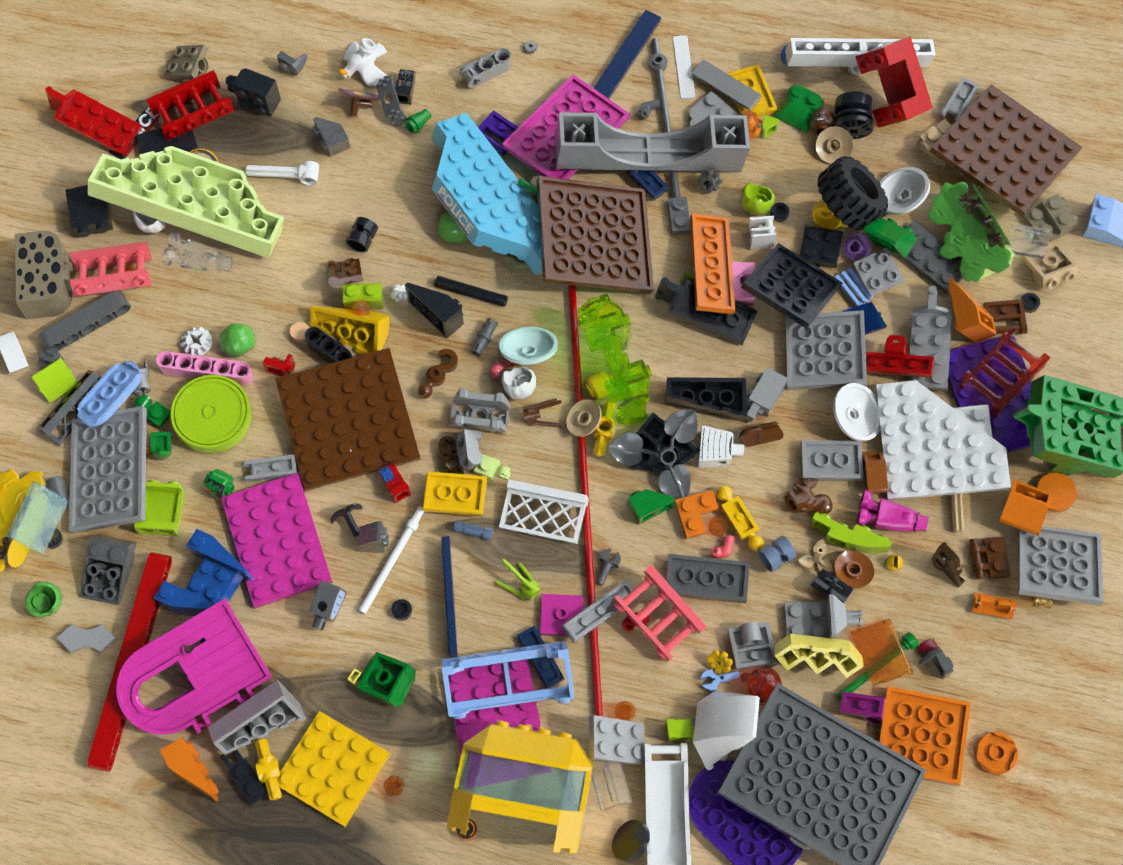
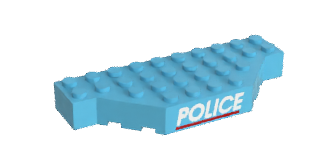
[431,113,542,275]

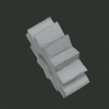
[523,40,538,54]

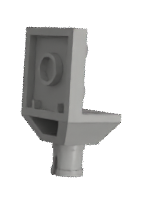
[784,594,863,639]

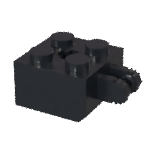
[225,68,281,117]

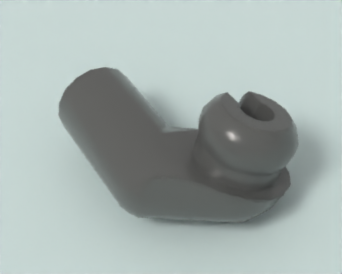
[638,99,661,120]

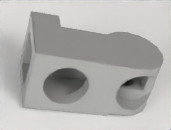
[455,429,482,470]

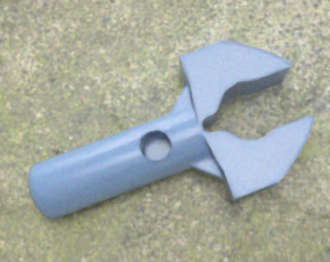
[700,669,740,692]

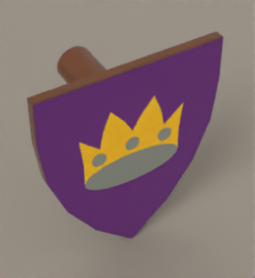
[338,88,380,116]

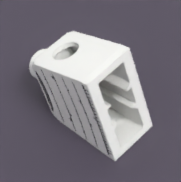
[698,426,744,468]

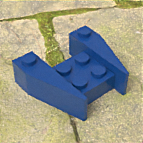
[154,529,254,616]

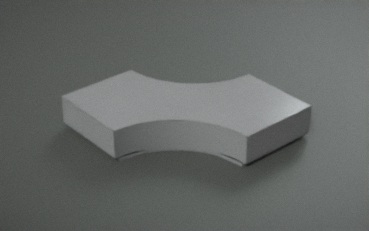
[57,624,117,654]

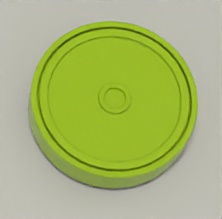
[171,375,252,454]

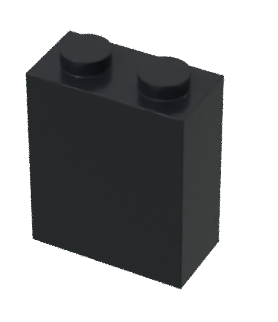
[65,185,113,237]

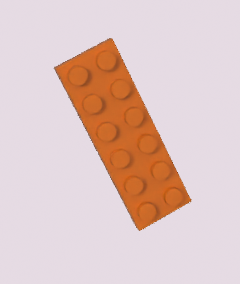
[690,213,735,314]

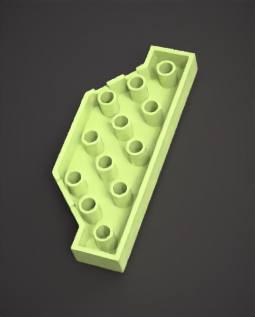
[88,146,284,258]

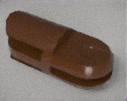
[739,421,784,447]

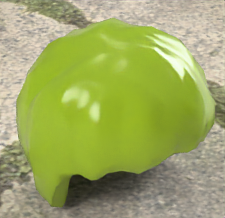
[741,182,775,215]

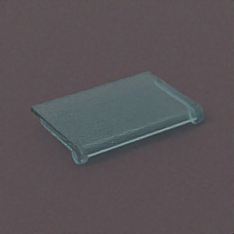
[6,481,69,554]

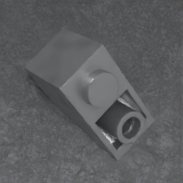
[312,117,351,157]
[358,521,389,553]

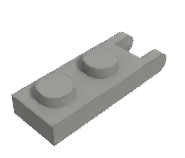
[940,77,979,123]
[242,454,297,482]

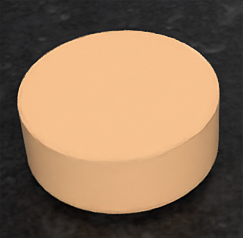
[290,322,309,342]

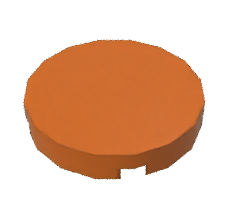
[1036,472,1077,512]
[975,732,1019,775]

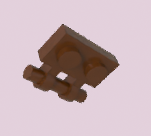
[969,536,1011,580]

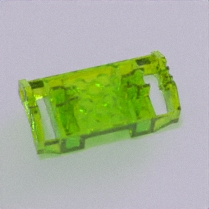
[578,294,652,425]

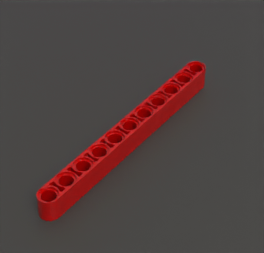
[87,552,172,772]

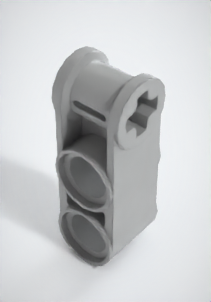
[459,48,511,88]

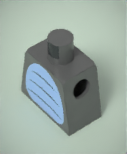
[310,580,347,631]

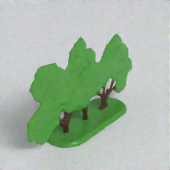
[928,181,1012,282]

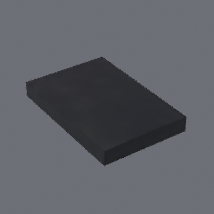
[136,128,198,154]

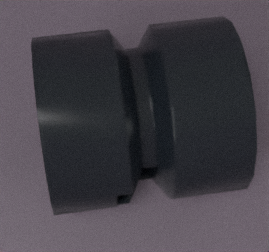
[345,217,378,253]

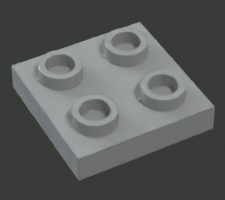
[728,622,778,671]

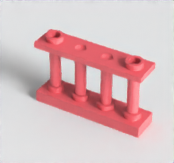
[70,241,152,297]
[613,565,707,661]

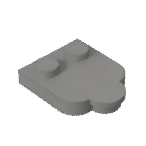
[689,91,738,126]

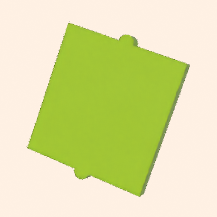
[31,357,77,403]

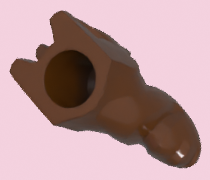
[784,478,833,514]

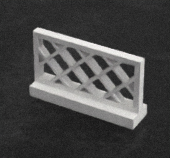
[499,479,589,544]

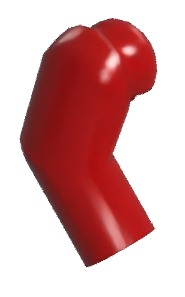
[622,612,650,631]

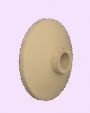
[816,126,853,164]
[566,399,602,437]

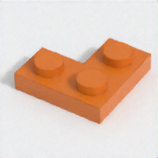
[675,490,719,539]

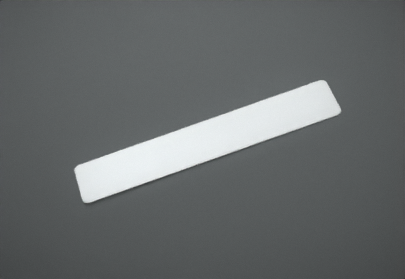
[673,35,695,99]

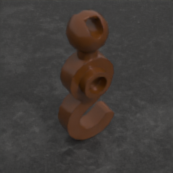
[417,349,458,399]

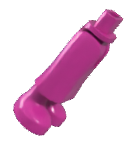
[856,489,929,533]

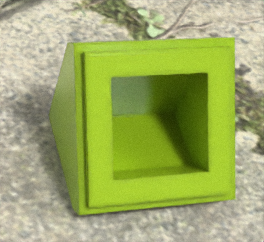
[761,115,779,138]

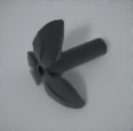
[330,503,363,537]

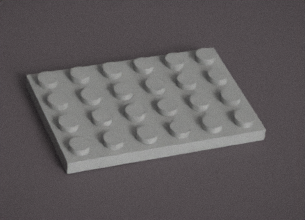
[69,406,147,534]

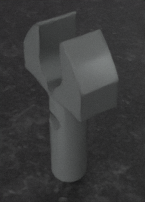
[596,548,621,586]

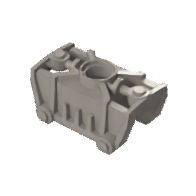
[449,388,510,434]

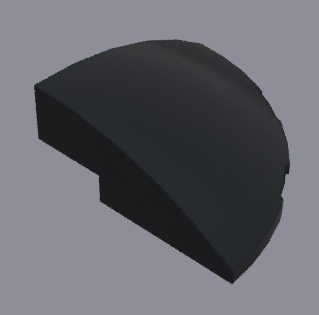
[627,412,700,472]

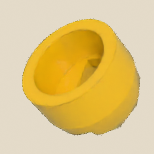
[886,554,903,572]

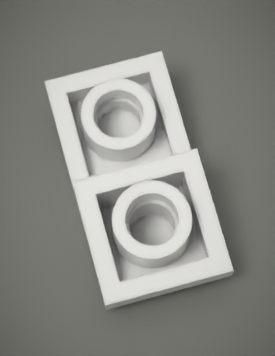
[0,331,29,373]

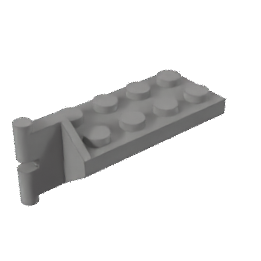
[908,286,953,390]

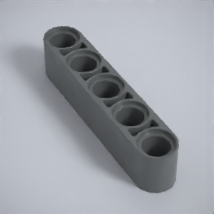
[38,290,131,351]

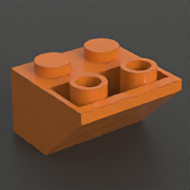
[999,479,1053,536]

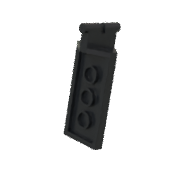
[655,277,757,345]

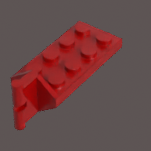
[45,86,142,157]

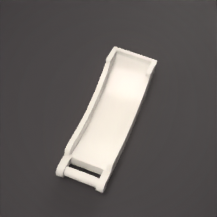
[645,743,691,865]

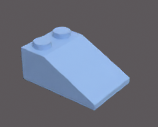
[1083,194,1123,248]

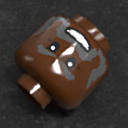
[810,108,835,136]

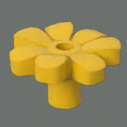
[706,649,733,675]

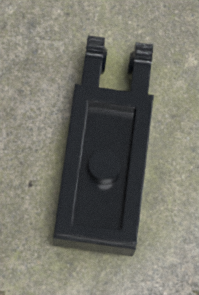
[220,750,268,806]

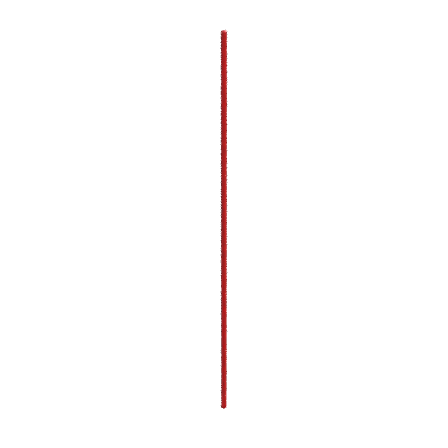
[568,285,603,717]

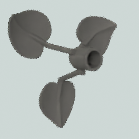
[608,409,698,499]

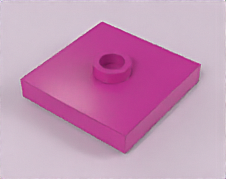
[540,594,583,637]

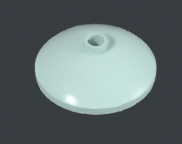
[499,327,558,365]

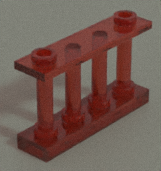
[960,328,1051,418]

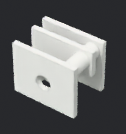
[747,216,776,250]

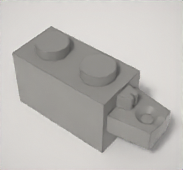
[746,367,788,422]

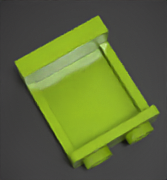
[134,480,185,536]

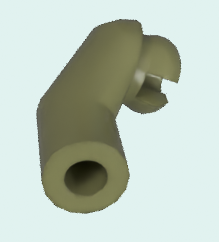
[503,253,529,271]

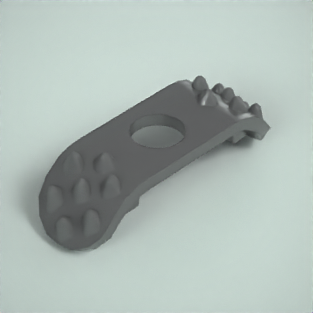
[376,74,406,126]

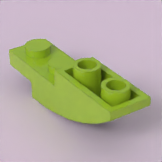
[810,512,893,553]

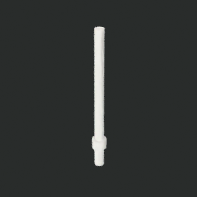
[359,506,425,614]

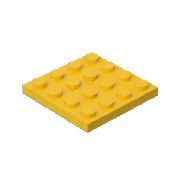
[277,711,391,827]

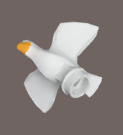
[339,38,387,87]

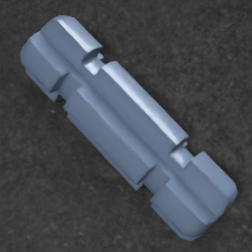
[454,520,493,540]

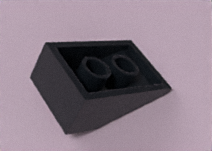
[405,282,464,338]

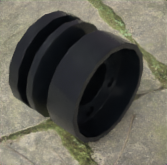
[834,91,874,139]

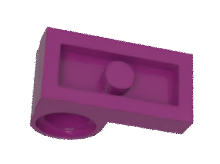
[840,692,886,723]

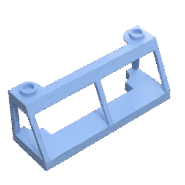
[442,641,575,719]

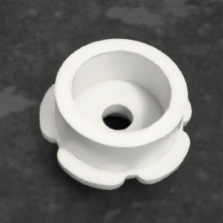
[390,284,407,302]

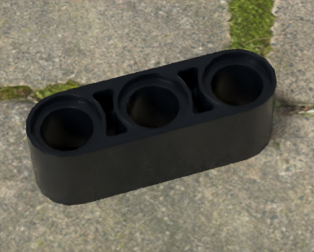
[305,327,353,364]

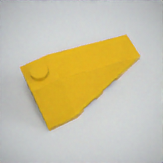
[310,305,390,355]

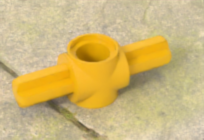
[593,401,616,457]
[255,739,282,801]

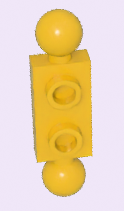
[716,485,764,551]

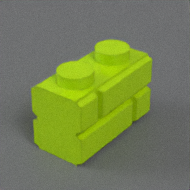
[343,283,384,310]

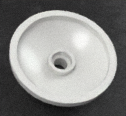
[880,167,930,215]
[833,383,881,441]

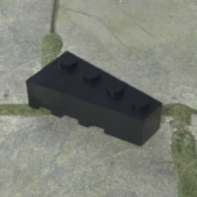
[666,377,747,422]

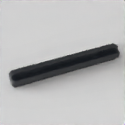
[435,276,508,307]

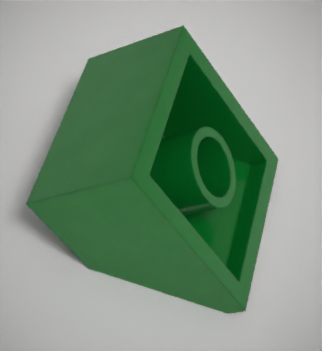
[863,218,917,258]

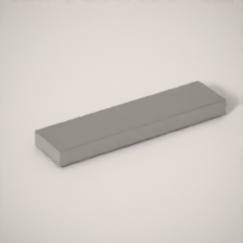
[692,59,761,111]
[562,580,638,643]

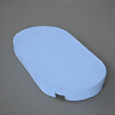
[77,361,142,427]

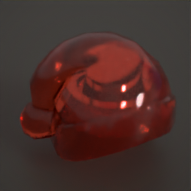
[740,667,782,703]

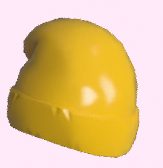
[811,199,848,230]

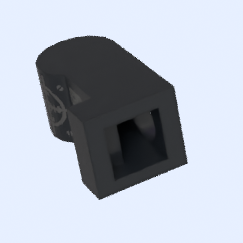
[395,69,416,105]

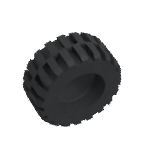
[817,156,888,230]

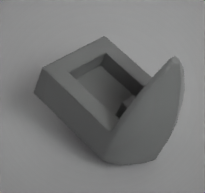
[277,51,307,76]
[919,648,954,679]

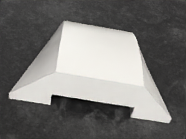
[693,691,759,770]

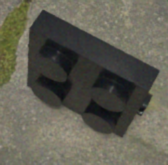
[799,226,843,268]

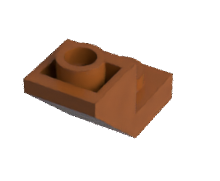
[862,451,888,494]

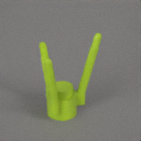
[494,559,541,601]

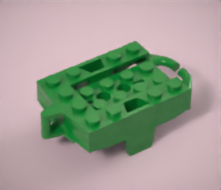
[1013,375,1123,478]

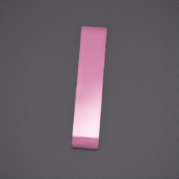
[156,351,253,385]

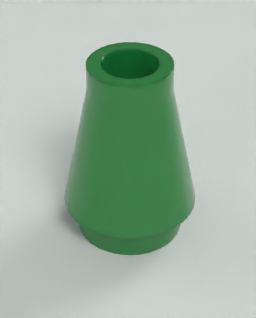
[404,109,432,134]

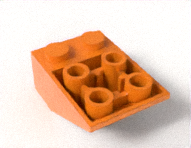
[948,278,997,343]
[160,737,219,802]

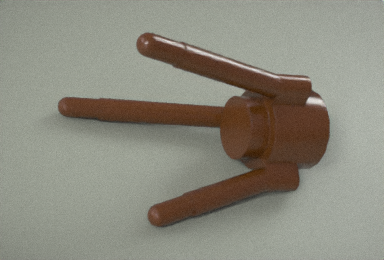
[523,398,567,428]

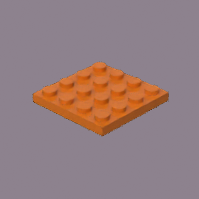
[879,686,971,786]

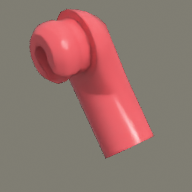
[490,359,515,379]
[710,535,735,559]

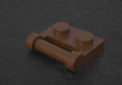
[326,258,363,287]
[983,299,1028,334]

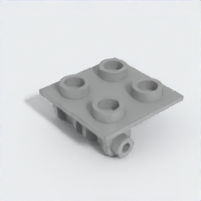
[853,247,904,297]

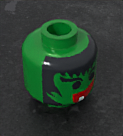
[203,469,235,498]

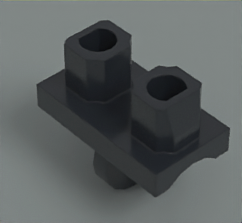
[811,568,853,604]

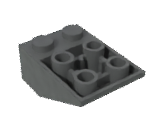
[80,534,137,605]

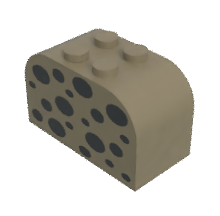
[15,231,74,319]

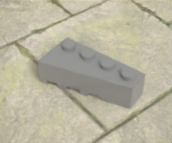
[208,680,306,755]

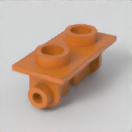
[972,592,1017,620]

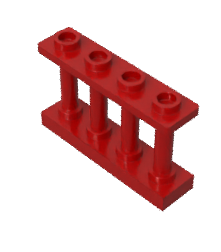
[146,70,234,140]

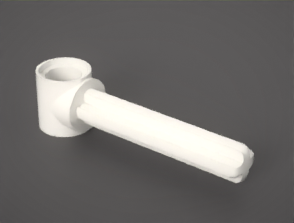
[245,161,319,186]

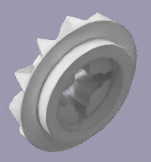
[181,327,212,356]

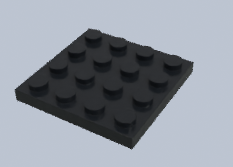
[741,243,843,329]

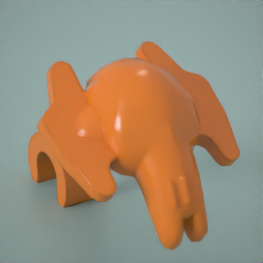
[741,110,763,139]

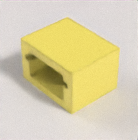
[347,668,362,685]

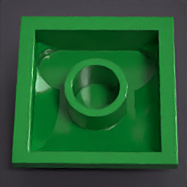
[774,85,825,133]

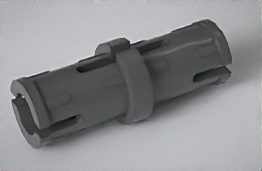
[470,318,498,357]

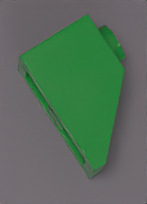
[628,489,675,525]

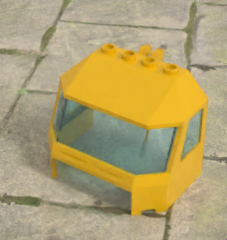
[446,720,594,853]

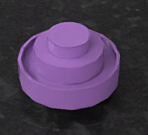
[844,233,872,261]

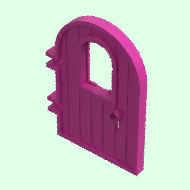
[116,598,272,735]

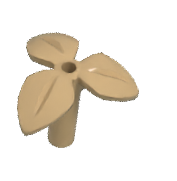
[798,539,833,573]

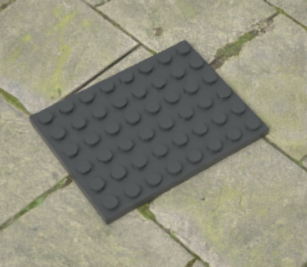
[717,683,926,865]

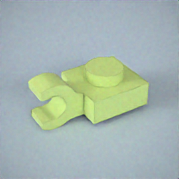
[474,454,511,481]

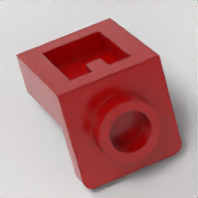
[263,354,295,377]

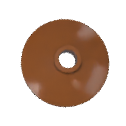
[834,551,874,588]

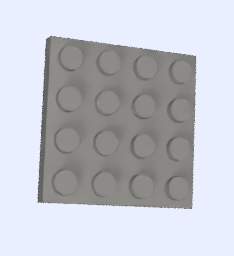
[786,310,867,390]
[1018,526,1103,606]

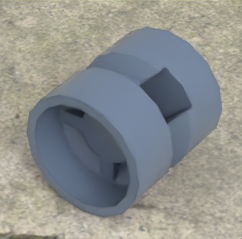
[758,536,796,573]

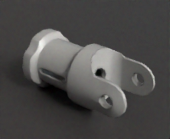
[131,360,151,395]

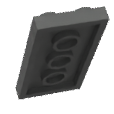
[898,220,963,295]
[666,554,750,603]

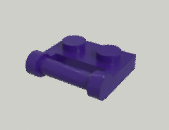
[478,110,518,156]

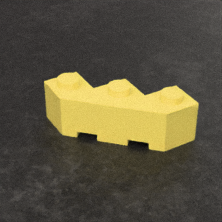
[774,634,863,678]

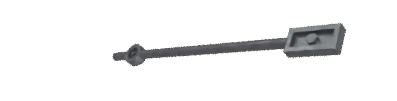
[649,38,691,235]

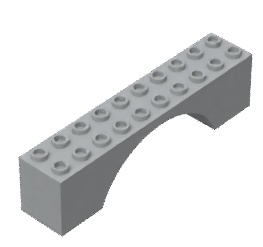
[554,112,750,171]

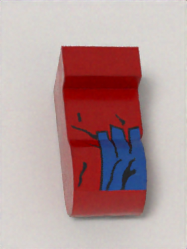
[379,462,411,503]

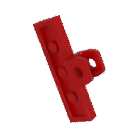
[866,335,935,378]

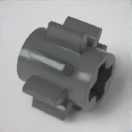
[698,169,723,194]
[39,347,64,368]

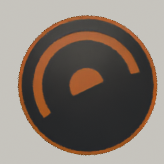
[456,818,478,841]

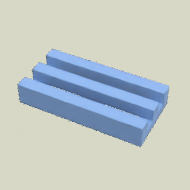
[835,267,873,308]

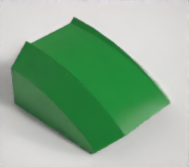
[356,652,416,707]

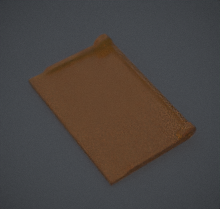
[851,619,914,686]

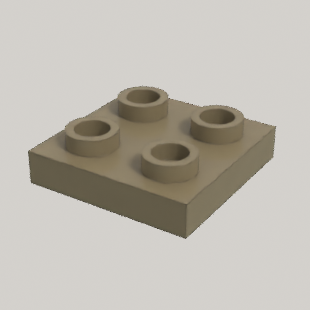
[164,45,209,80]

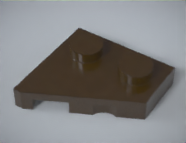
[931,542,965,588]

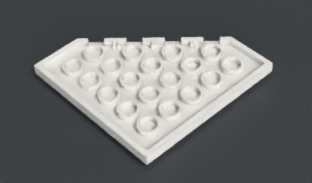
[876,380,1011,501]

